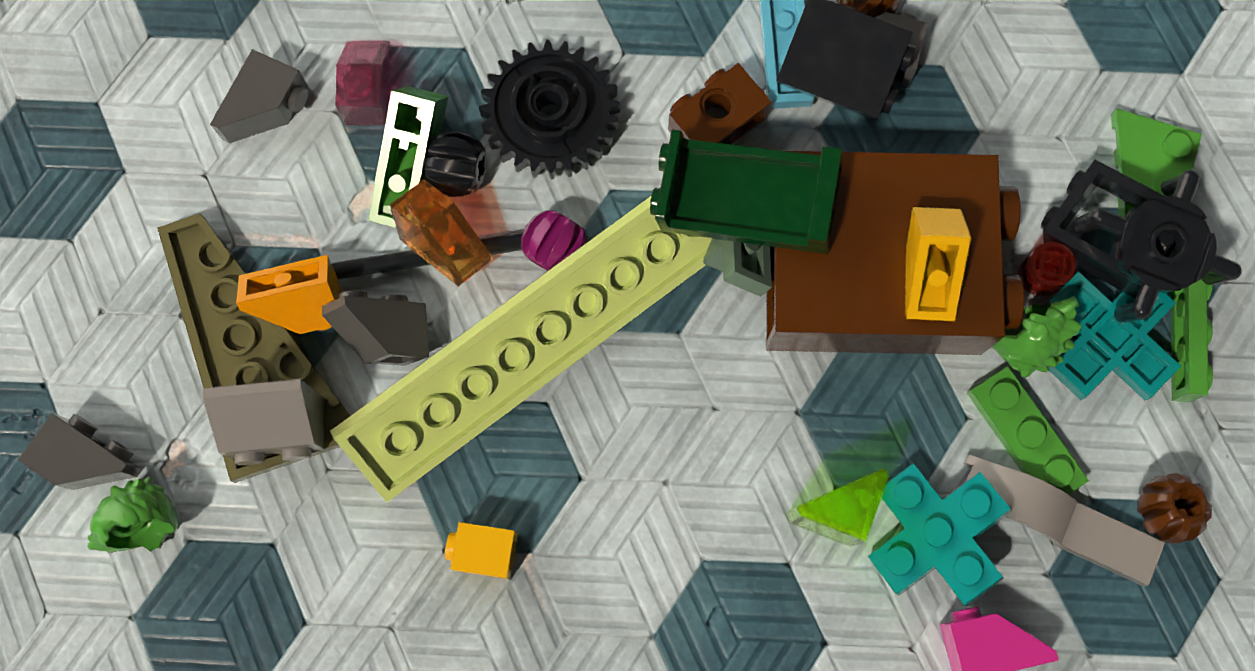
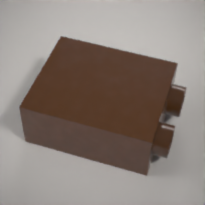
[766,151,1024,355]

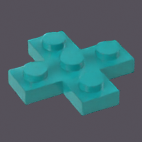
[1044,272,1181,401]
[867,463,1012,607]

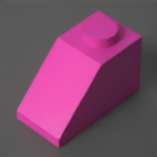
[939,606,1059,671]

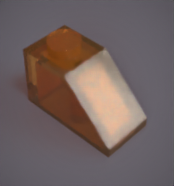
[390,179,492,287]

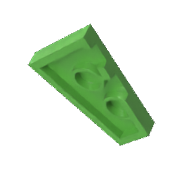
[1111,108,1202,217]

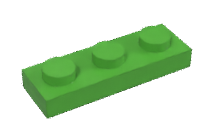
[1171,279,1213,402]
[967,366,1089,495]

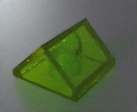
[786,468,889,547]

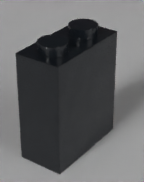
[776,0,916,120]

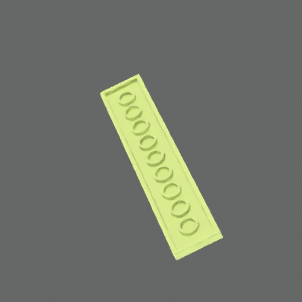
[330,196,712,502]

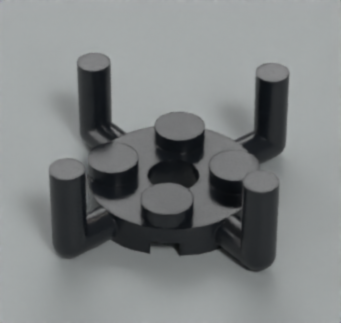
[1074,170,1242,324]

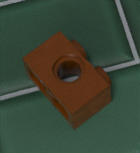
[668,63,772,145]

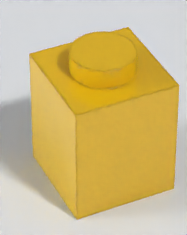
[445,522,518,580]

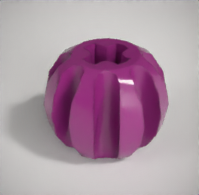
[521,210,588,271]

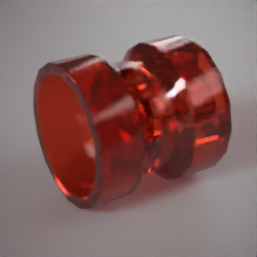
[1018,242,1076,296]

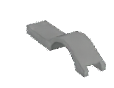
[950,455,1165,586]

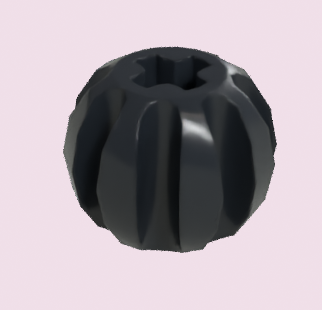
[425,131,487,197]

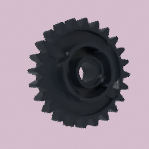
[479,40,620,180]

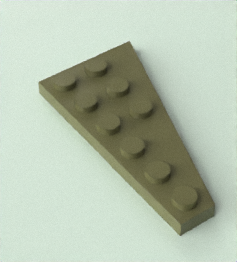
[157,214,351,483]

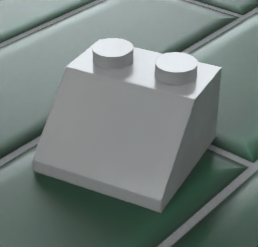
[202,379,325,465]

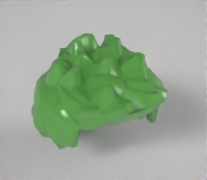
[992,297,1082,377]
[87,477,178,553]

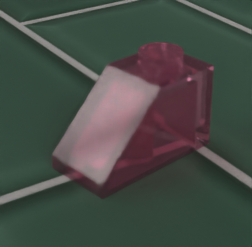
[335,41,391,125]

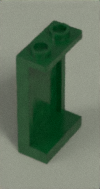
[650,129,843,254]

